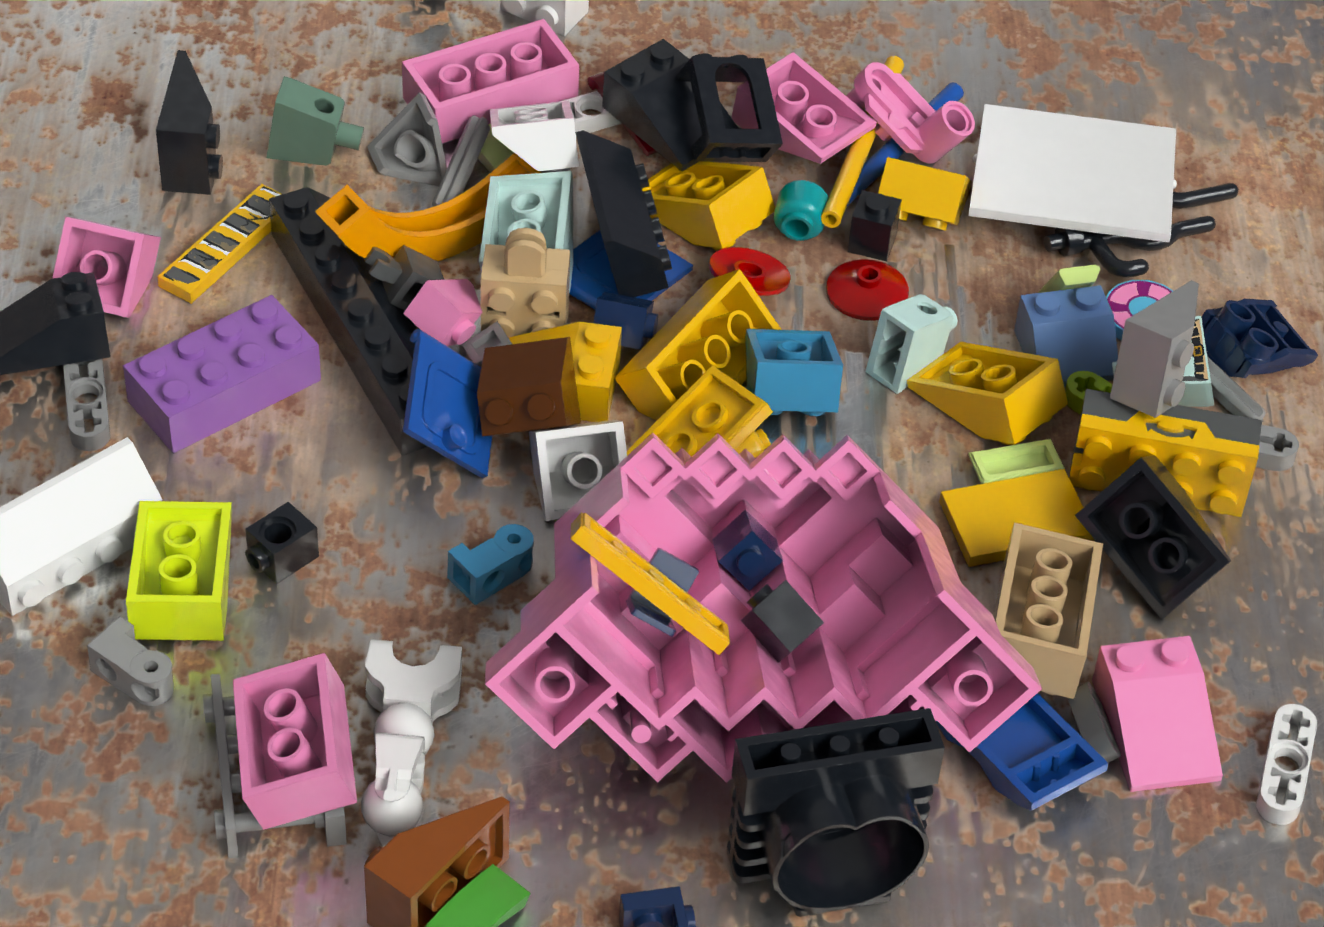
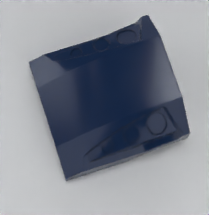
[1201,298,1318,378]

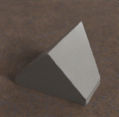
[367,92,447,186]

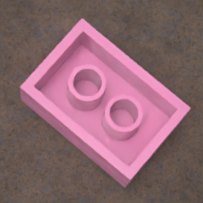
[233,653,357,830]

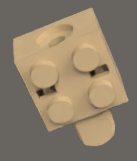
[481,228,570,337]

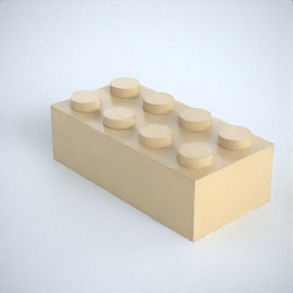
[993,522,1103,699]

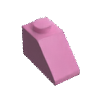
[403,279,483,346]

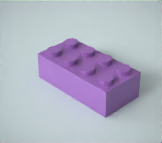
[123,295,321,453]

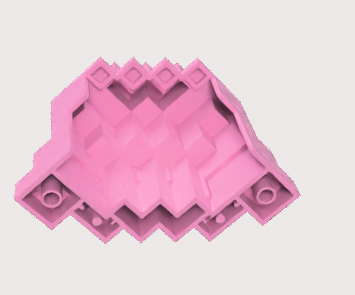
[485,433,1042,783]

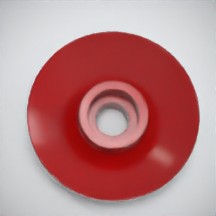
[709,247,791,296]
[826,259,909,321]

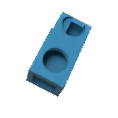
[447,524,534,605]

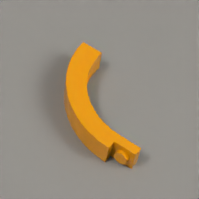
[315,153,542,261]

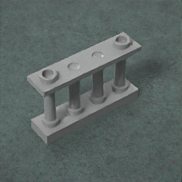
[203,673,347,858]

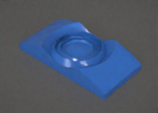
[935,693,1108,811]

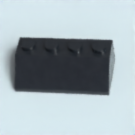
[575,130,672,297]

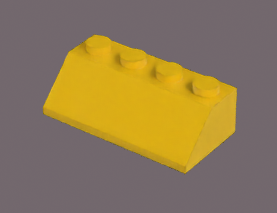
[614,269,782,421]

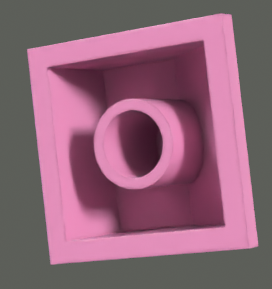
[52,217,161,318]

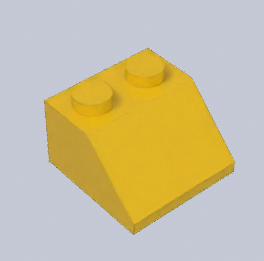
[878,157,972,231]

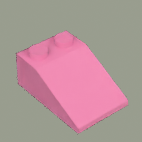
[731,52,877,164]
[1092,636,1223,792]

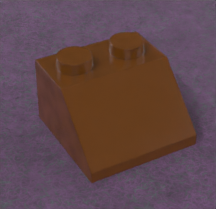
[477,337,581,437]

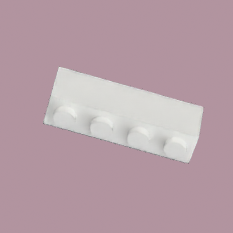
[0,437,162,616]

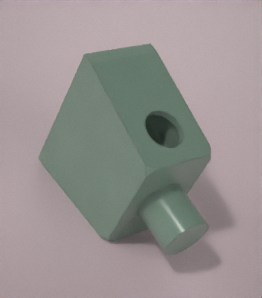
[266,76,364,166]

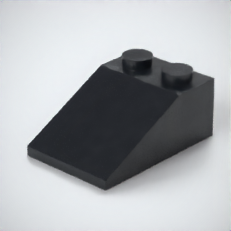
[602,39,739,171]
[156,50,223,195]
[0,272,111,375]
[1075,455,1231,620]

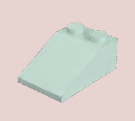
[479,171,573,293]

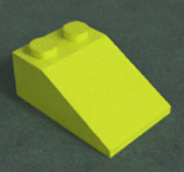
[126,501,232,641]

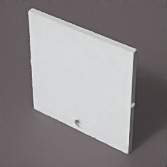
[968,104,1177,242]

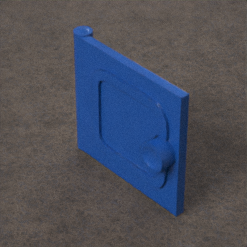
[569,230,693,309]
[403,329,492,479]

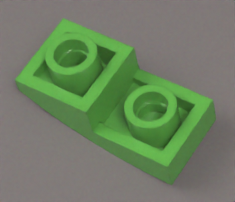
[425,864,531,927]

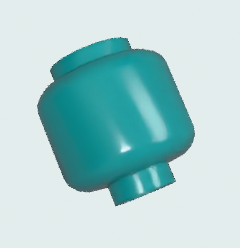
[773,180,829,241]

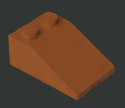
[364,796,510,927]

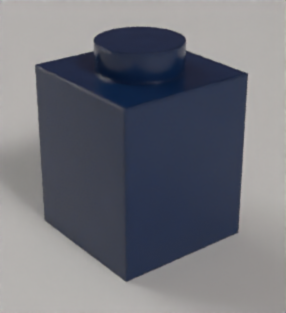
[593,292,658,349]
[712,510,783,591]

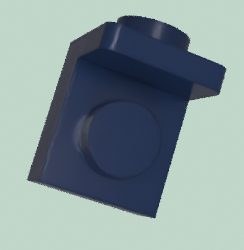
[619,886,696,927]

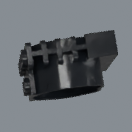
[727,708,945,917]

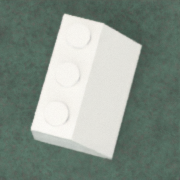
[490,101,579,173]

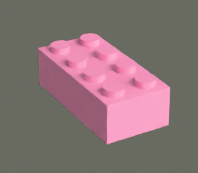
[402,19,579,143]

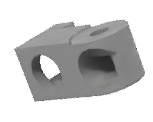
[87,616,174,706]

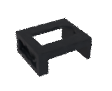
[676,53,783,162]

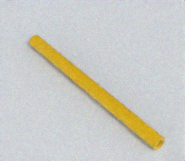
[821,56,904,228]

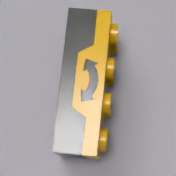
[1069,389,1262,517]

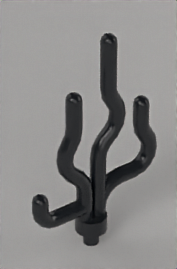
[1044,183,1239,277]

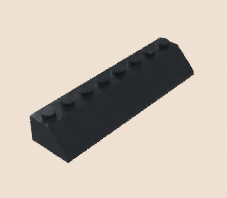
[269,187,428,455]

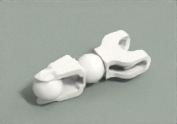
[361,639,462,847]

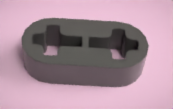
[1068,682,1121,763]

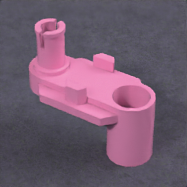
[845,62,975,164]

